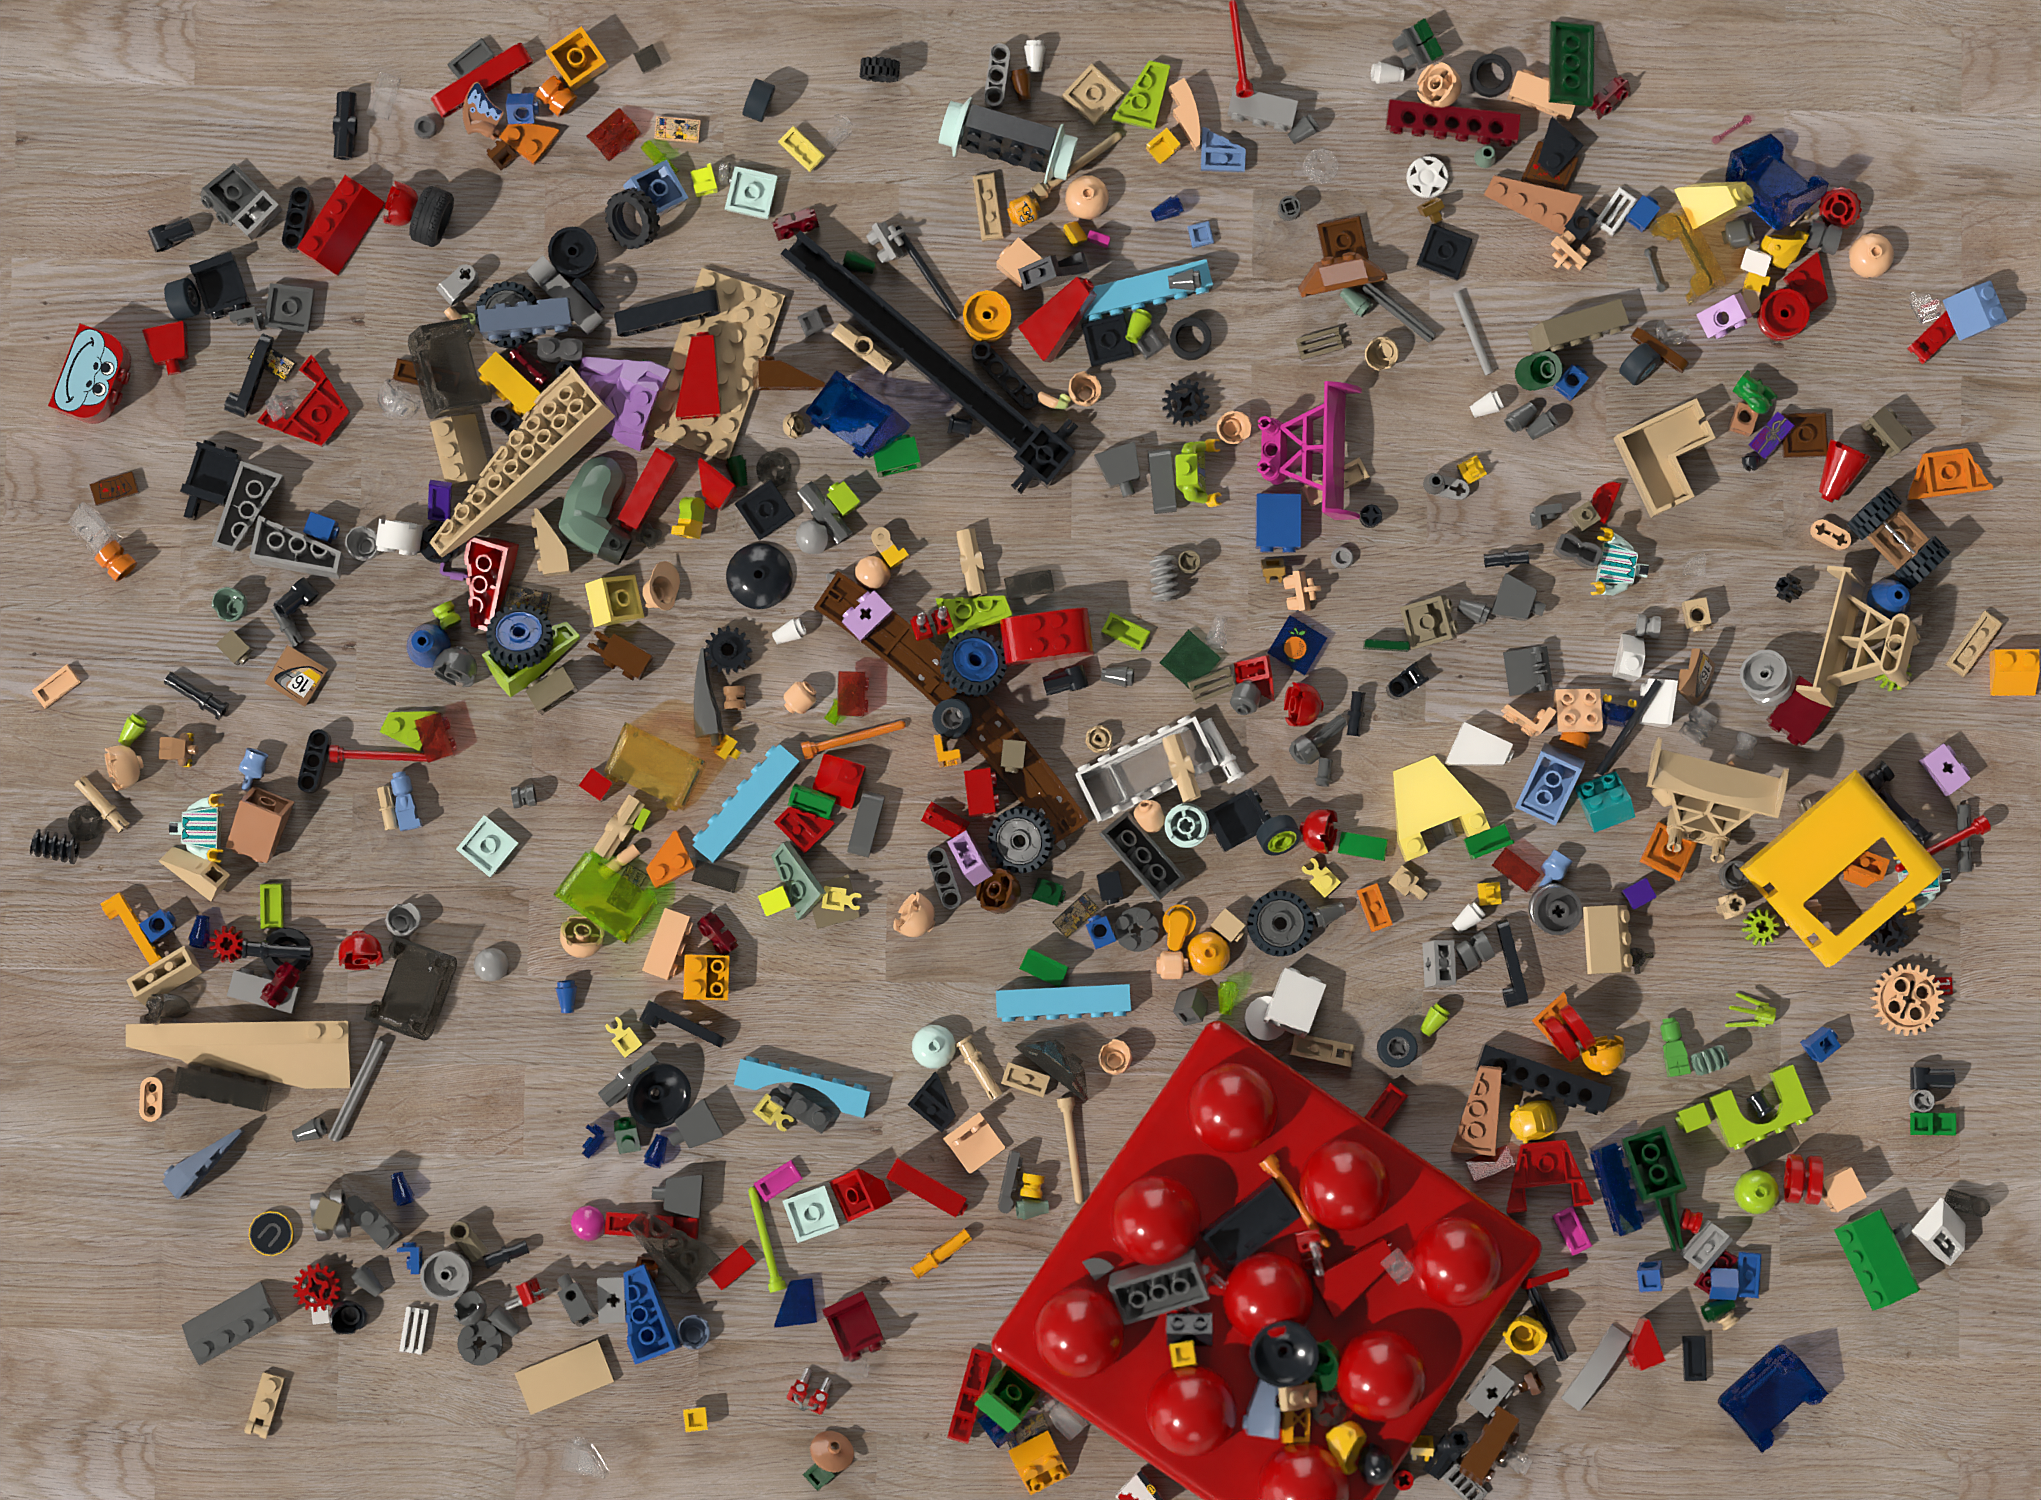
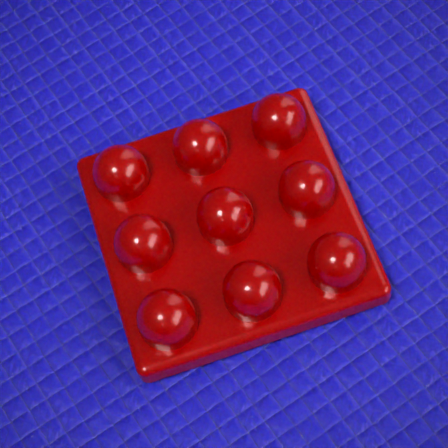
[991,1021,1542,1500]

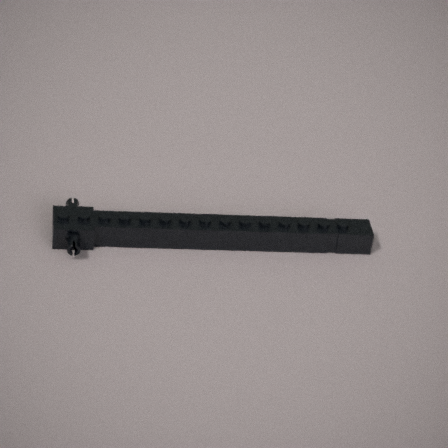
[781,230,1078,494]

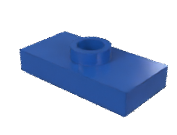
[1737,1252,1761,1298]

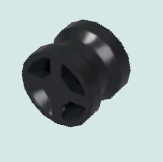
[1359,504,1382,528]

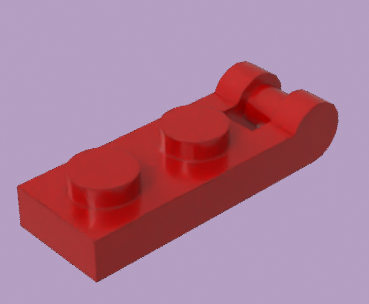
[1907,311,1955,364]

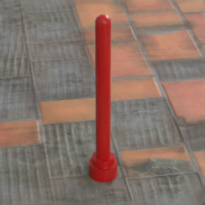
[1229,0,1254,98]
[329,745,437,763]
[1895,815,1991,872]

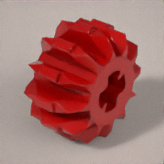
[209,926,247,963]

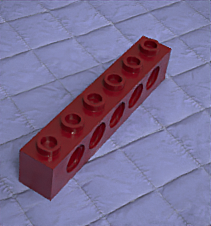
[1385,99,1521,147]

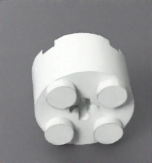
[375,519,423,556]

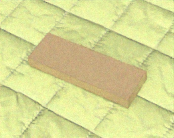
[973,173,1004,242]
[1301,457,1370,508]
[1945,610,2003,677]

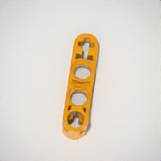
[100,892,162,966]

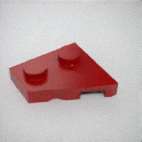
[1783,252,1829,313]
[773,807,835,854]

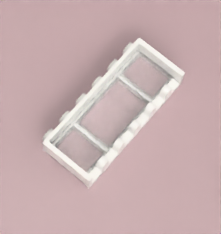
[1075,716,1219,824]

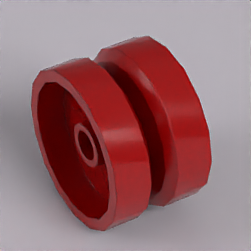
[1757,289,1810,341]
[1542,1004,1597,1062]
[1784,1154,1824,1205]

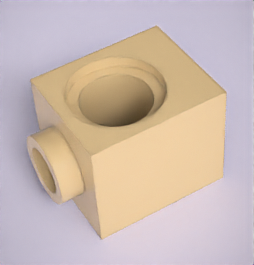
[1681,597,1711,632]
[1210,908,1245,943]

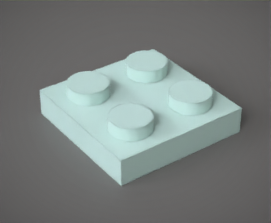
[725,166,778,220]
[456,815,519,878]
[783,1186,840,1243]

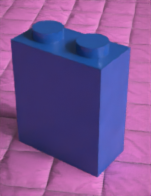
[1255,493,1301,553]

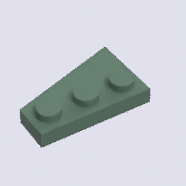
[771,841,826,921]

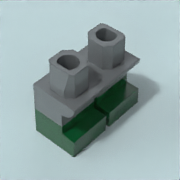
[1392,18,1444,71]

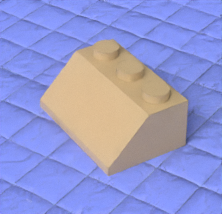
[430,414,488,488]
[1583,905,1633,974]

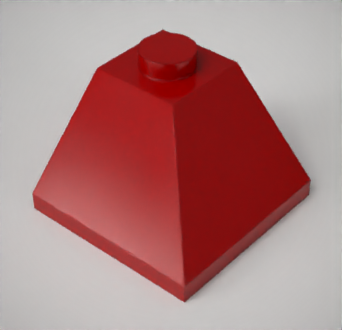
[698,457,738,511]
[812,754,866,810]
[829,1168,893,1222]

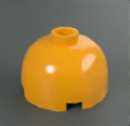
[1186,932,1230,976]
[1580,1035,1626,1075]

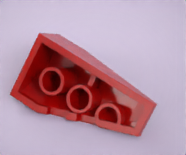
[464,536,519,631]

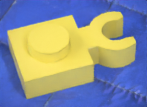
[1301,858,1341,898]
[821,886,862,911]
[605,1017,643,1058]
[752,1094,794,1132]

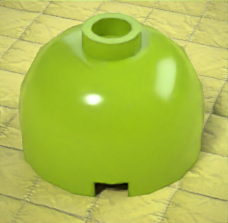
[1733,1170,1779,1214]

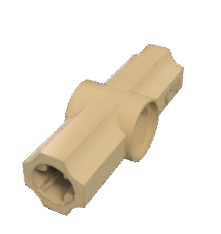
[832,320,896,375]
[956,528,987,597]
[1162,733,1201,803]
[593,795,645,861]
[1716,892,1746,920]

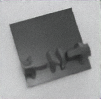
[1503,646,1553,696]

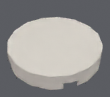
[1245,996,1285,1041]

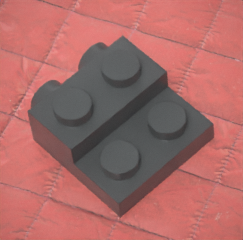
[200,163,261,227]

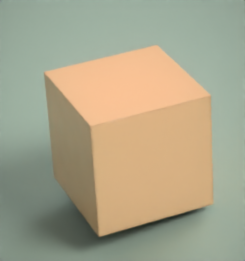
[996,237,1043,289]
[1821,1167,1867,1212]

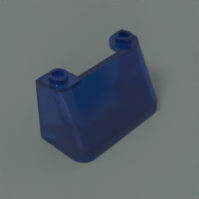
[1725,133,1829,230]
[805,370,911,459]
[1718,1345,1829,1453]

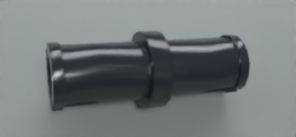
[1484,550,1529,568]
[1346,691,1366,737]
[483,1240,530,1269]

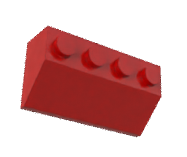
[297,175,385,276]

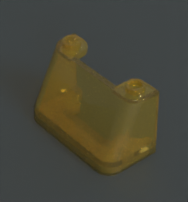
[1648,211,1726,306]
[603,722,707,812]

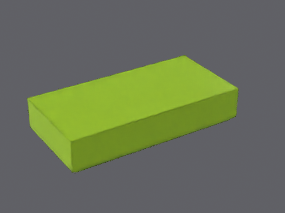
[1101,612,1150,652]
[260,884,284,929]

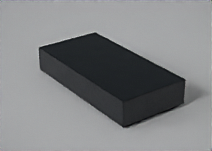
[1682,1335,1707,1381]

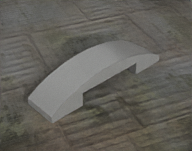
[1561,1325,1630,1411]

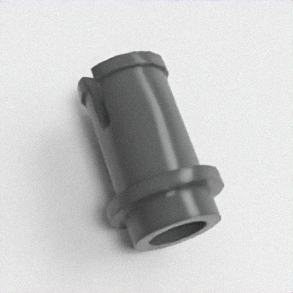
[1315,758,1333,787]

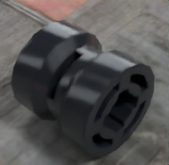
[1863,760,1895,791]

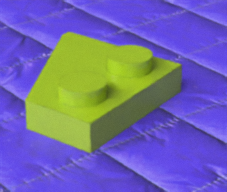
[380,711,439,751]

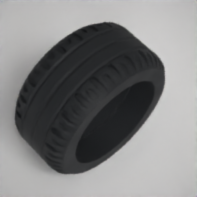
[409,186,454,247]

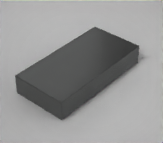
[447,38,495,79]

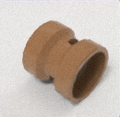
[723,686,746,710]

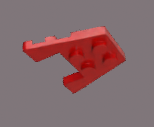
[257,355,350,447]
[1506,1140,1594,1213]

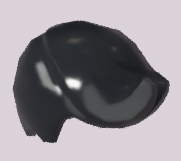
[329,1300,370,1334]
[1358,1443,1393,1486]

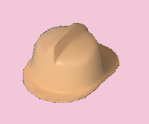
[643,561,680,610]

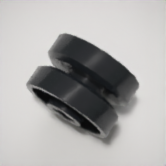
[548,226,599,279]

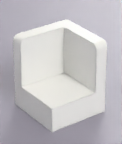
[1741,242,1772,277]

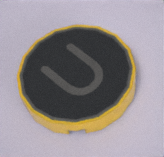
[248,1211,294,1256]

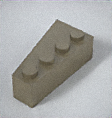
[1527,299,1629,354]

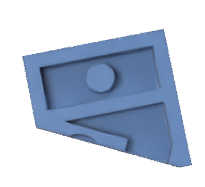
[1201,127,1246,172]

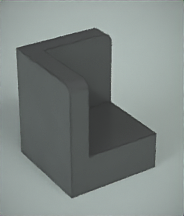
[1173,988,1208,1026]

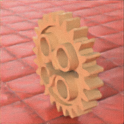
[1870,964,1944,1036]

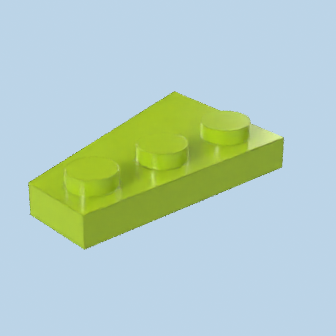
[1112,60,1170,130]
[935,595,1013,639]

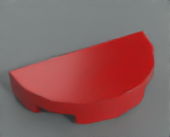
[1591,481,1622,525]

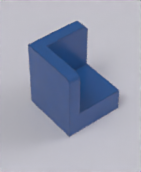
[1709,1268,1739,1300]

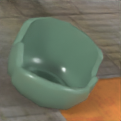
[212,587,247,622]

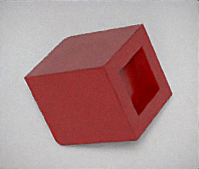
[578,768,612,802]

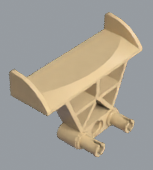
[1796,566,1920,708]
[1647,738,1789,863]

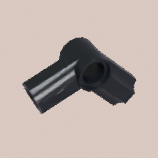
[1423,1429,1470,1480]

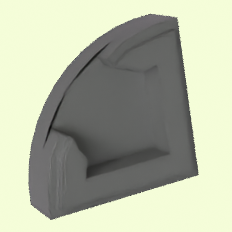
[1082,1258,1114,1281]

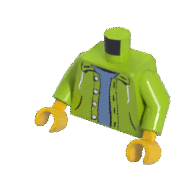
[1175,439,1222,507]

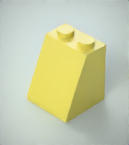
[1675,182,1755,229]

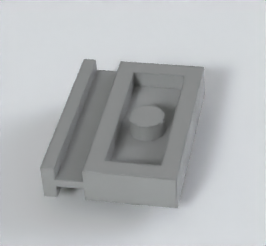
[1679,1220,1733,1273]

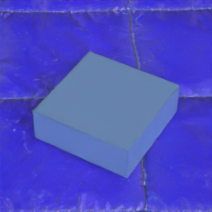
[1187,221,1214,249]

